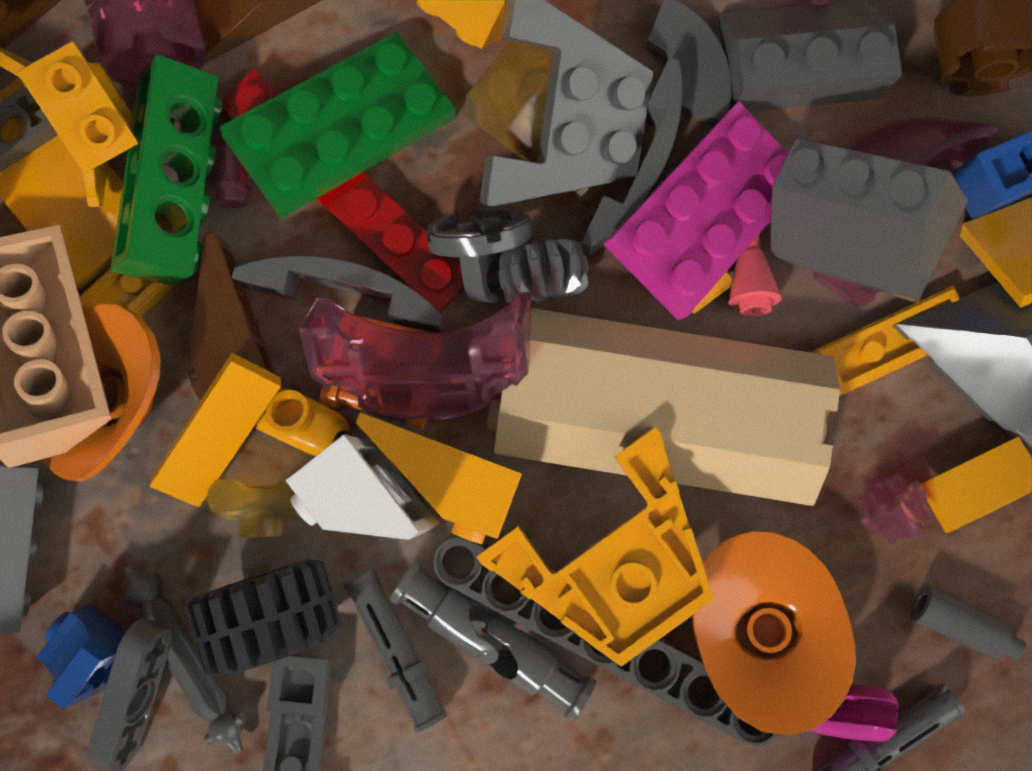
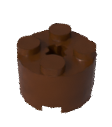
[933,0,1032,96]

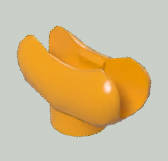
[254,387,350,456]

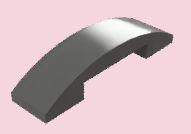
[581,57,682,259]
[232,256,446,334]
[263,655,330,771]

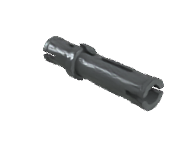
[344,568,448,733]
[812,684,966,771]

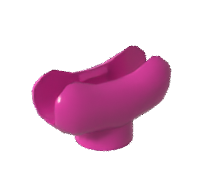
[809,684,898,742]

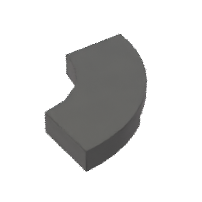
[646,0,731,126]

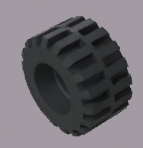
[184,559,342,676]

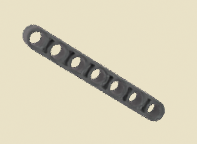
[433,536,777,746]

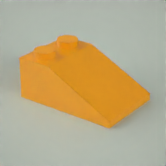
[356,412,522,544]

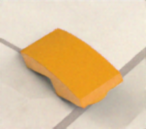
[918,436,1032,534]

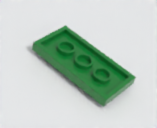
[220,32,456,219]

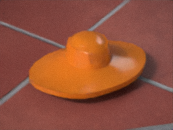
[42,303,160,481]
[692,531,856,736]

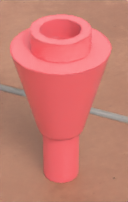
[728,234,782,316]

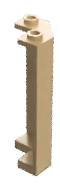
[486,306,840,506]

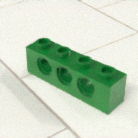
[110,54,222,286]

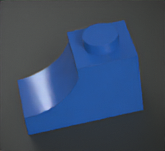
[36,606,126,710]

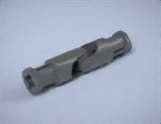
[389,561,597,722]

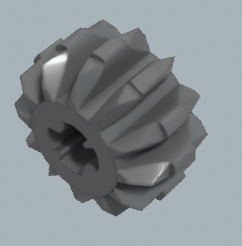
[498,238,589,305]

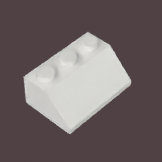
[286,435,439,540]

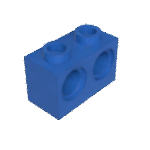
[951,131,1032,220]

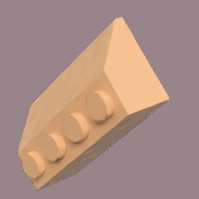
[0,224,112,468]

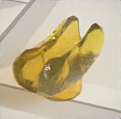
[207,478,301,537]

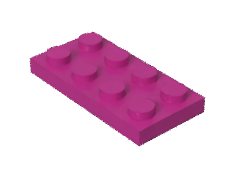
[603,101,789,321]

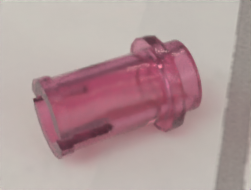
[210,138,253,208]

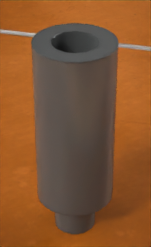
[911,585,1026,660]

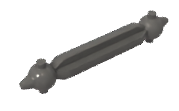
[121,566,246,754]

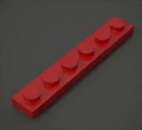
[221,69,465,314]

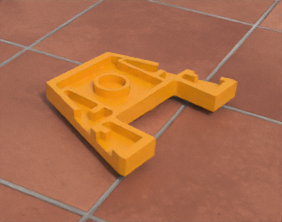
[477,427,714,666]

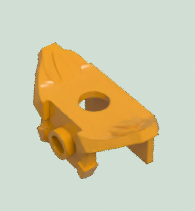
[0,41,139,207]

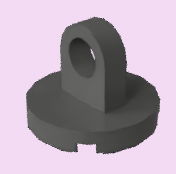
[425,207,533,303]

